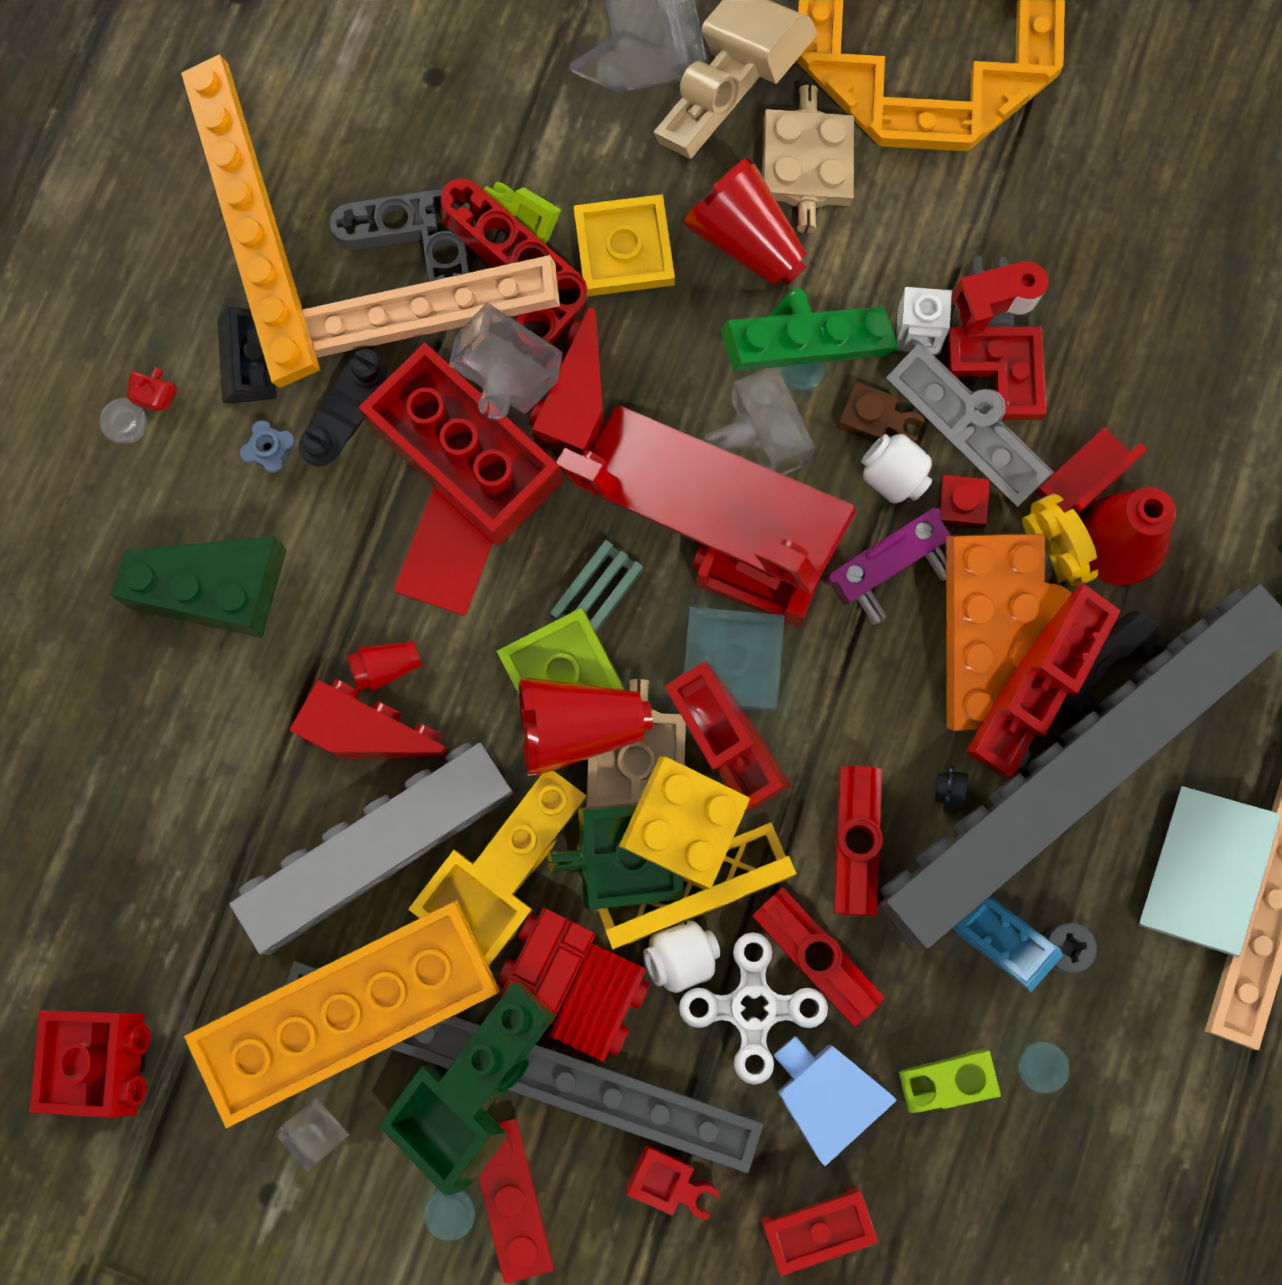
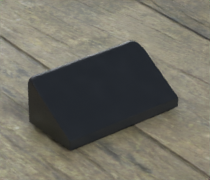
[218,306,277,403]

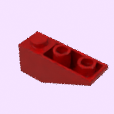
[529,307,604,455]
[289,679,450,759]

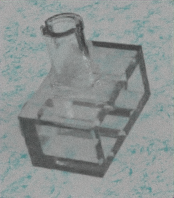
[448,302,563,419]
[703,367,815,475]

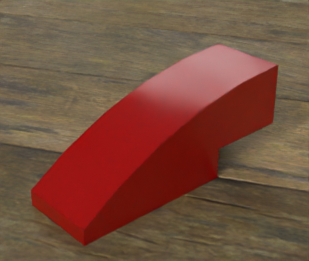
[664,661,791,811]

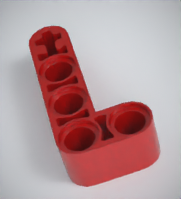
[441,178,588,356]

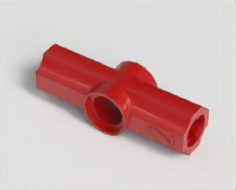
[833,766,883,917]
[751,887,885,1027]

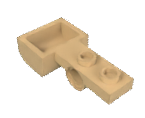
[653,0,818,159]

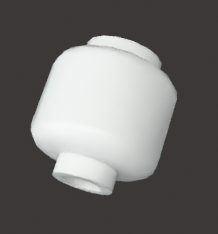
[861,434,932,503]
[643,920,720,993]

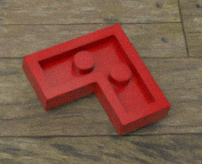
[947,327,1046,421]

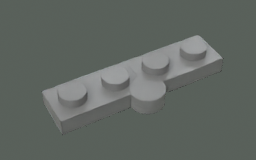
[886,344,1054,507]

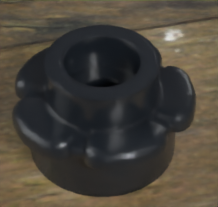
[934,766,968,813]

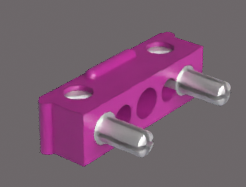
[823,508,951,624]

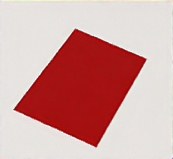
[393,487,493,616]

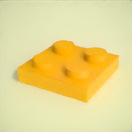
[574,194,675,297]
[619,756,750,889]

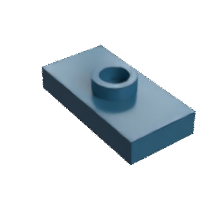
[953,896,1063,993]

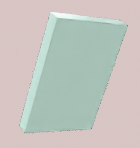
[1139,786,1281,958]

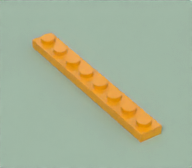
[181,54,320,388]

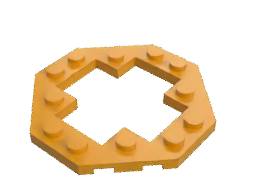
[796,0,1065,152]

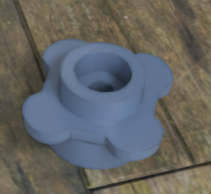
[240,421,295,473]

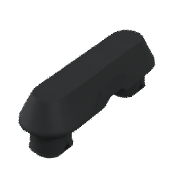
[299,349,388,467]
[1060,610,1164,719]

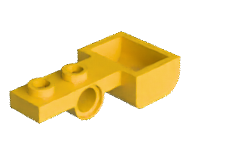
[408,771,588,969]

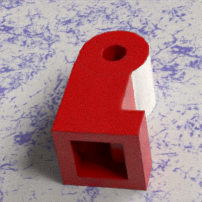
[951,261,1048,337]

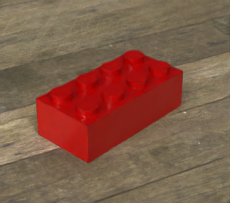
[358,342,563,547]

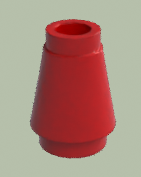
[347,641,421,692]

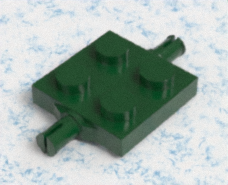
[548,802,684,910]

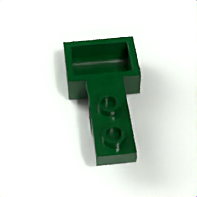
[378,982,556,1196]

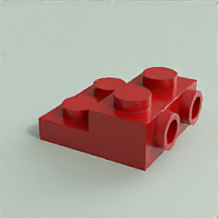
[30,1010,151,1118]

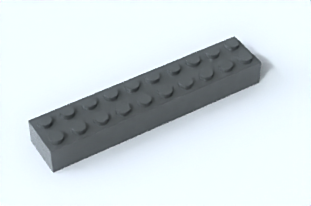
[877,584,1282,952]

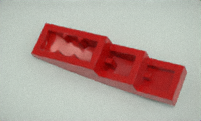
[966,584,1121,778]

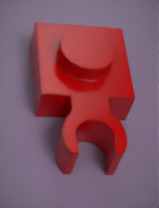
[625,1143,720,1220]

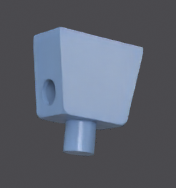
[773,1036,897,1166]

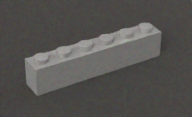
[229,742,515,955]

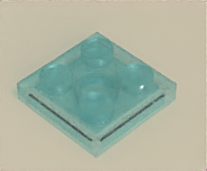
[684,607,785,712]

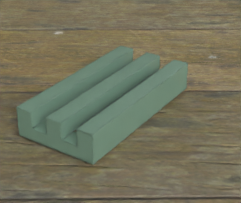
[550,540,644,632]

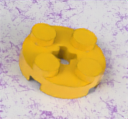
[1022,494,1098,588]

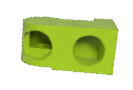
[898,1048,1001,1113]

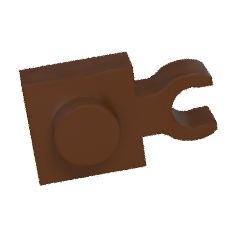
[837,382,925,443]

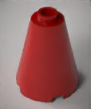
[683,158,807,286]
[1080,487,1176,586]
[518,677,653,776]

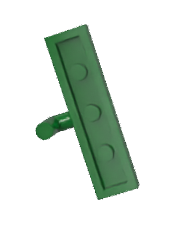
[720,288,898,372]

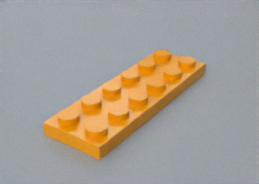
[184,900,500,1128]

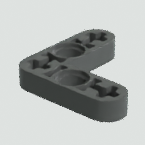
[329,190,470,282]

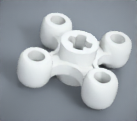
[679,932,828,1085]

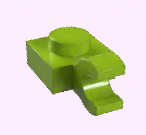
[483,181,561,245]

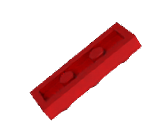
[478,1117,554,1284]

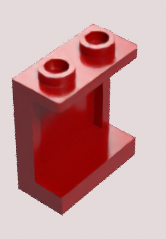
[691,544,822,628]

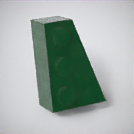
[111,536,287,638]

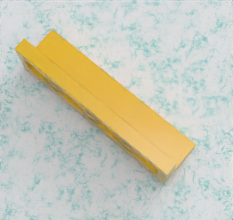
[598,822,796,950]

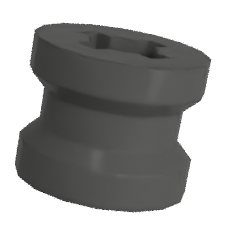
[1042,923,1097,973]

